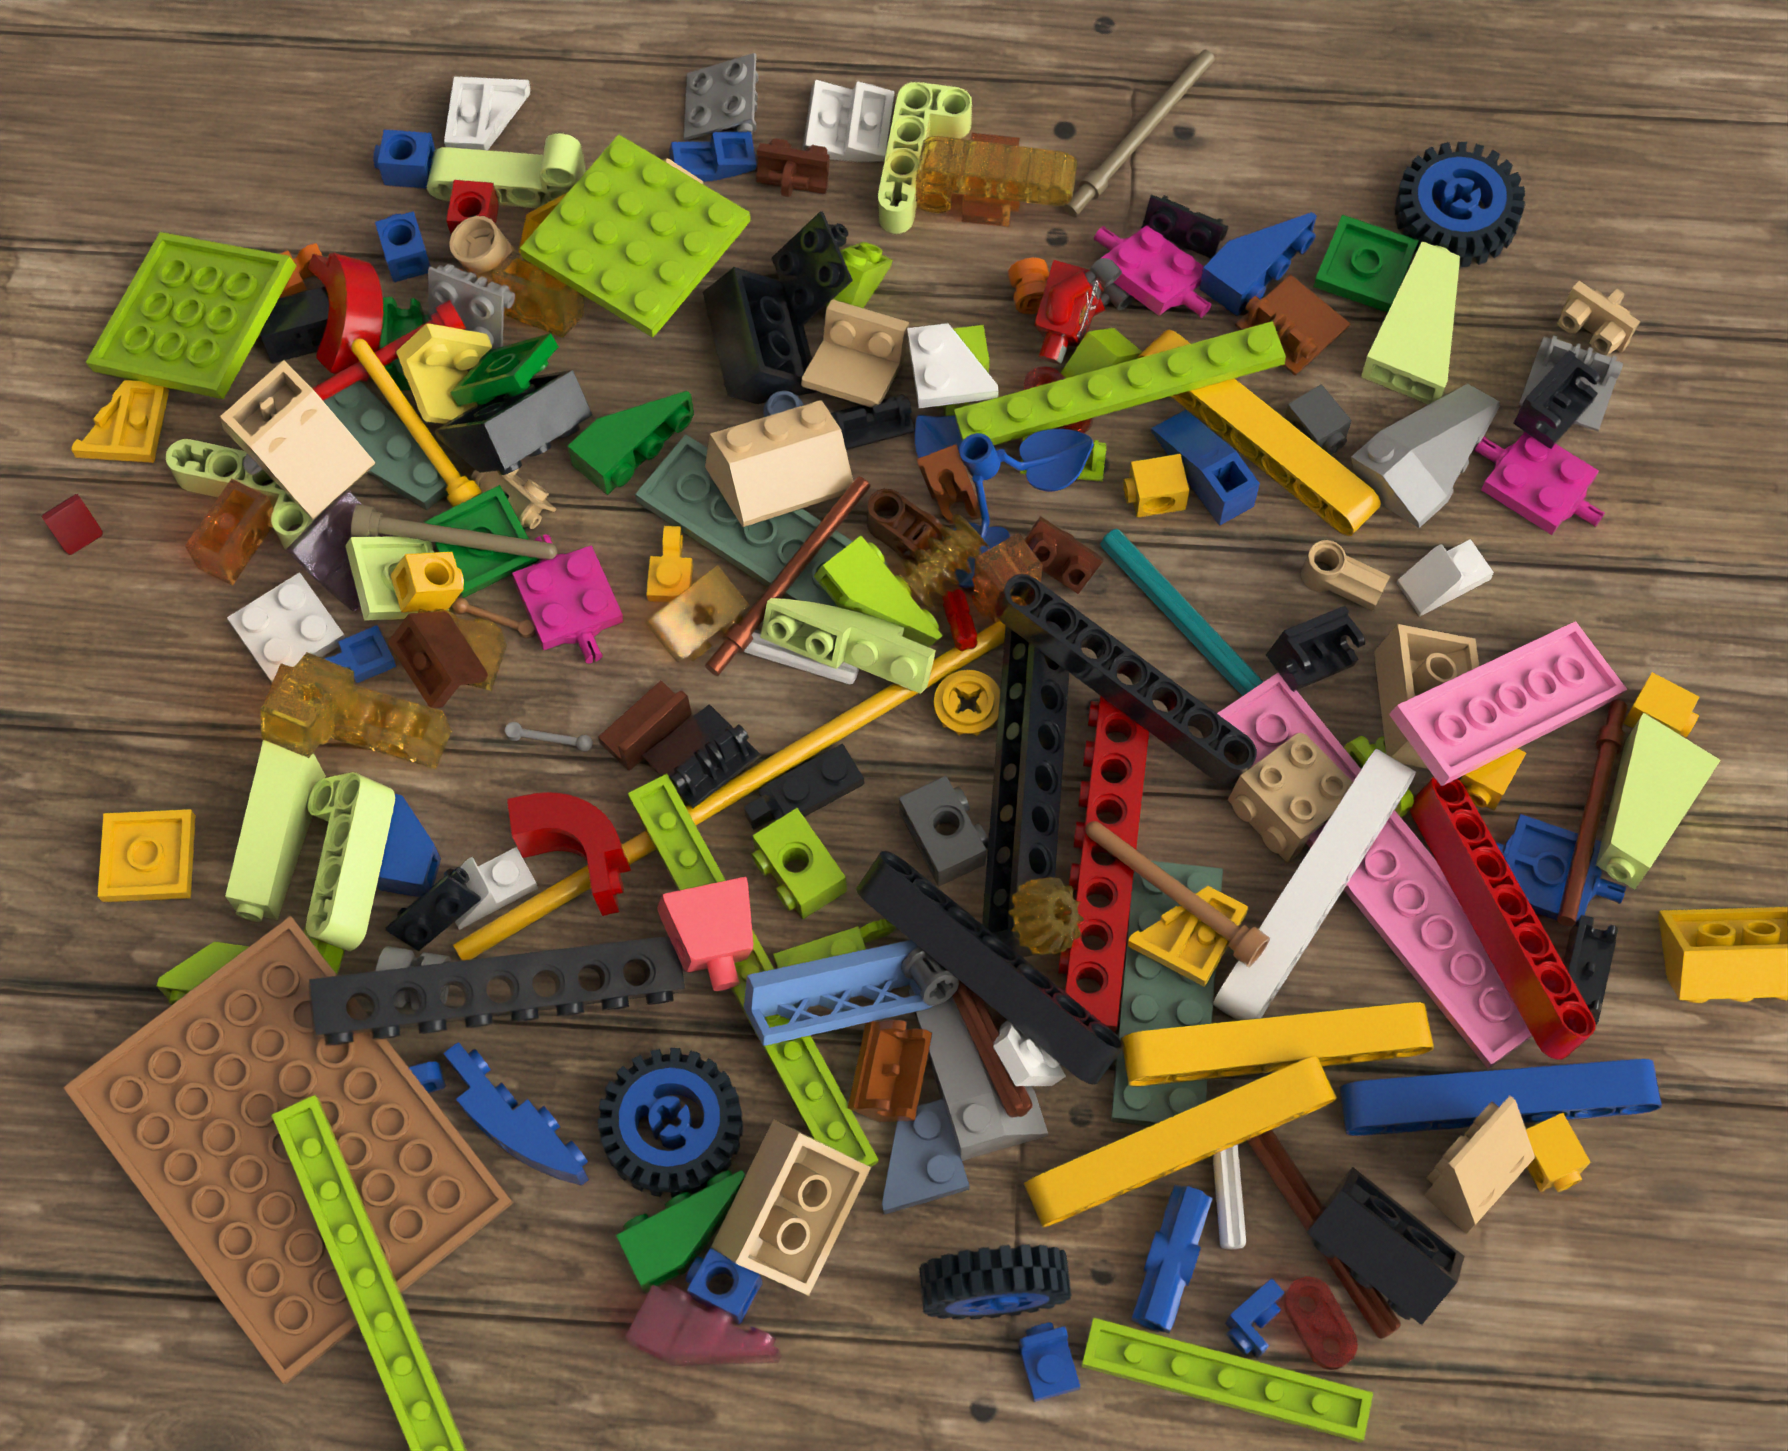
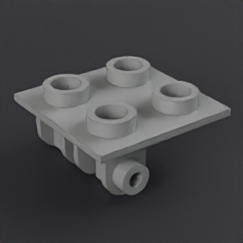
[684,53,759,140]
[428,264,515,350]
[1519,335,1624,431]

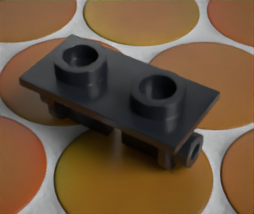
[1141,195,1229,259]
[831,394,915,450]
[385,867,481,951]

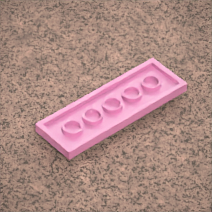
[1389,621,1627,786]

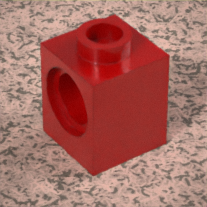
[446,180,499,235]

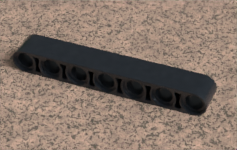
[995,574,1257,785]
[856,851,1124,1085]

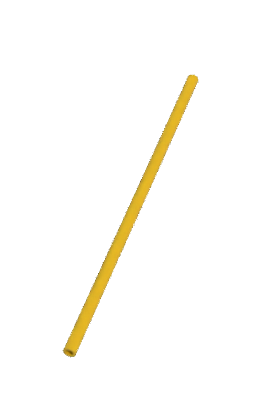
[453,604,1027,961]

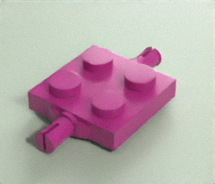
[1094,225,1212,318]
[1475,431,1605,535]
[512,534,623,664]

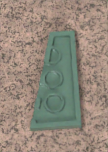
[324,380,448,510]

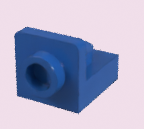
[1225,1278,1285,1359]
[1018,1323,1081,1402]

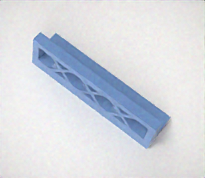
[744,940,933,1046]

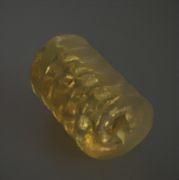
[897,514,989,608]

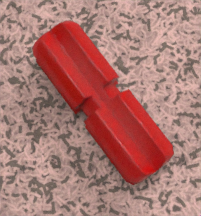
[942,589,978,651]

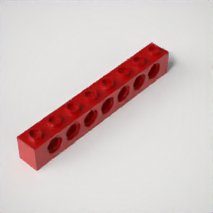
[1058,696,1153,1033]

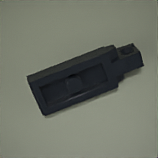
[744,743,864,830]

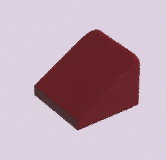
[41,493,103,555]

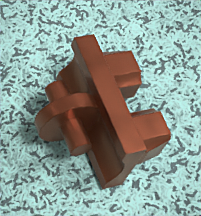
[756,138,830,197]
[1016,516,1103,594]

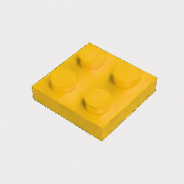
[97,809,196,902]

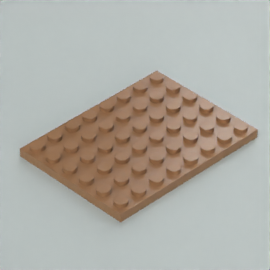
[63,916,513,1384]

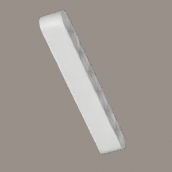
[1213,749,1416,1021]

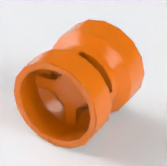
[1008,258,1049,314]

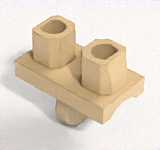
[1558,281,1640,356]

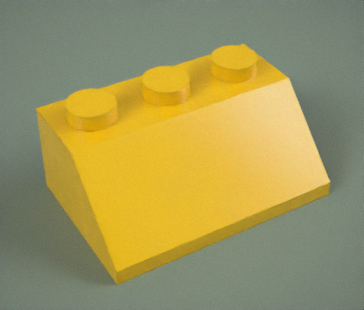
[1658,907,1788,1003]

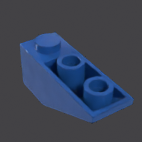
[1200,212,1317,316]
[1151,409,1260,526]

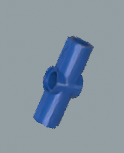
[1131,1185,1212,1333]

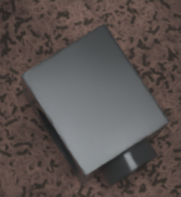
[1285,384,1352,455]

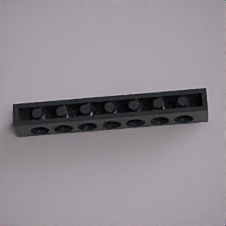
[982,622,1069,957]
[308,936,685,1046]

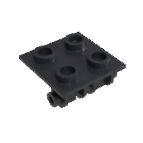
[771,211,853,326]
[642,704,761,808]

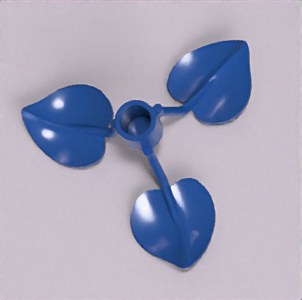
[915,415,1094,588]

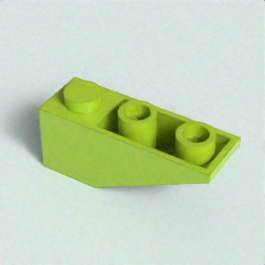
[814,536,943,647]

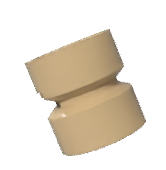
[449,216,521,286]

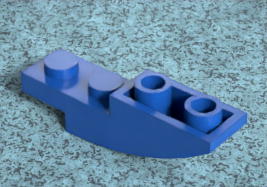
[444,1042,589,1186]

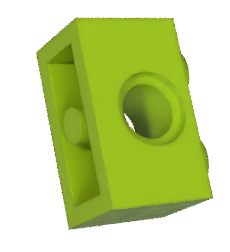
[751,808,847,919]

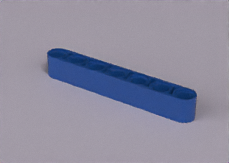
[1339,1059,1662,1136]

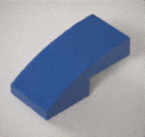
[669,132,757,182]

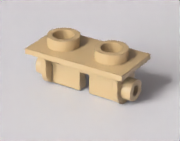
[471,469,556,529]

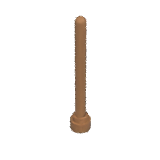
[1085,821,1270,967]

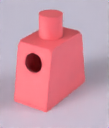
[657,877,753,991]

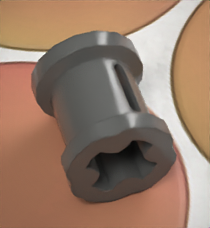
[901,947,959,1005]

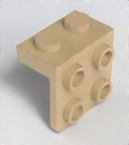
[1228,733,1353,863]

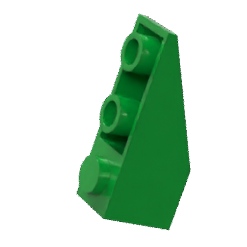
[568,391,694,495]
[616,1170,745,1294]

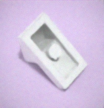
[1397,539,1494,617]
[455,847,539,930]

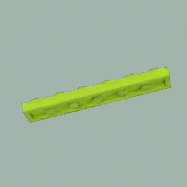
[1081,1317,1373,1443]

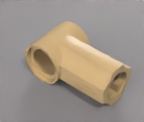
[1301,540,1390,611]

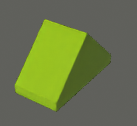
[1057,328,1142,381]

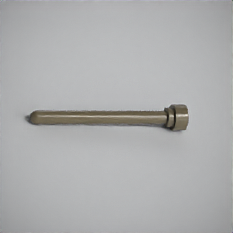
[351,504,557,560]

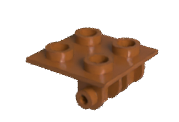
[1235,274,1351,376]

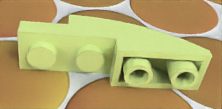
[760,598,936,694]

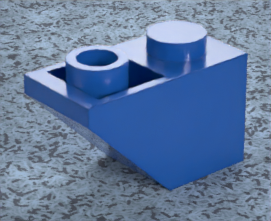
[377,794,441,897]

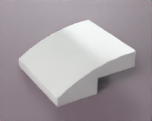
[802,80,895,162]

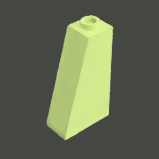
[1361,241,1460,404]
[1596,713,1721,890]
[225,734,326,922]

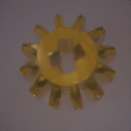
[1008,877,1084,955]

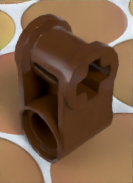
[867,488,947,567]

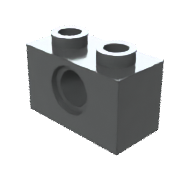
[899,776,989,887]

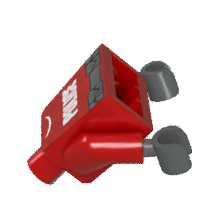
[1035,258,1133,364]

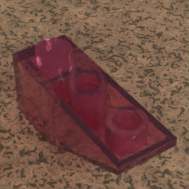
[626,1285,782,1366]

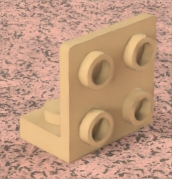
[801,299,909,408]

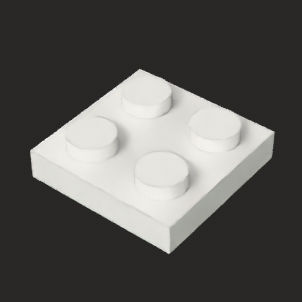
[227,572,346,687]

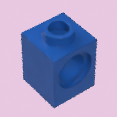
[373,129,436,189]
[375,211,431,283]
[685,1248,762,1325]

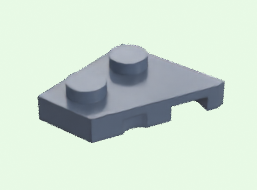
[882,1099,969,1215]

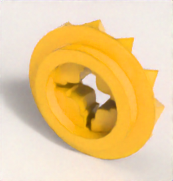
[934,670,1000,736]

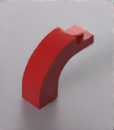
[308,253,383,382]
[507,792,631,916]

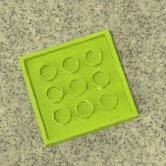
[519,134,751,338]
[85,232,297,400]

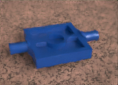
[1496,814,1626,926]

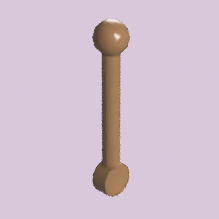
[452,597,535,638]

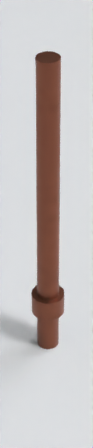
[705,476,871,676]
[1557,700,1628,926]

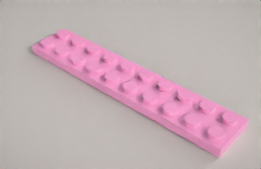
[1217,672,1532,1069]

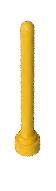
[351,339,483,507]

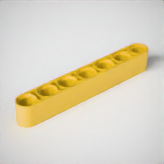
[1137,329,1381,536]
[1121,1002,1434,1086]
[1024,1056,1337,1227]

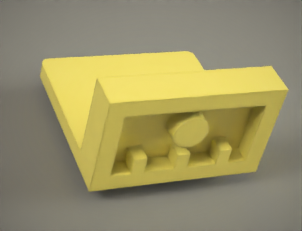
[396,323,492,424]

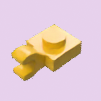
[646,526,693,603]

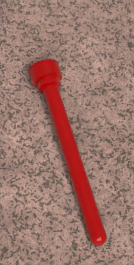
[312,300,467,401]

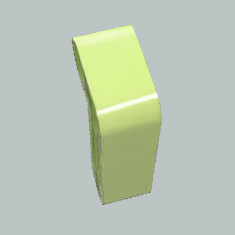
[878,82,972,234]
[427,133,586,208]
[165,439,329,554]
[306,772,395,951]

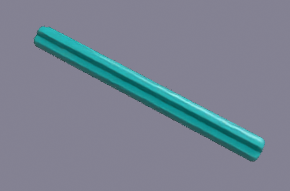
[1100,529,1264,696]

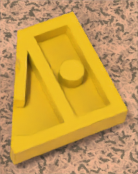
[71,380,169,463]
[1128,886,1248,987]

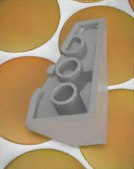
[1351,384,1500,528]
[908,989,1048,1161]

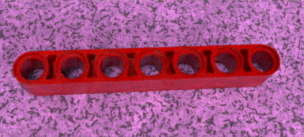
[1410,776,1595,1059]

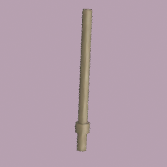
[1064,50,1215,217]

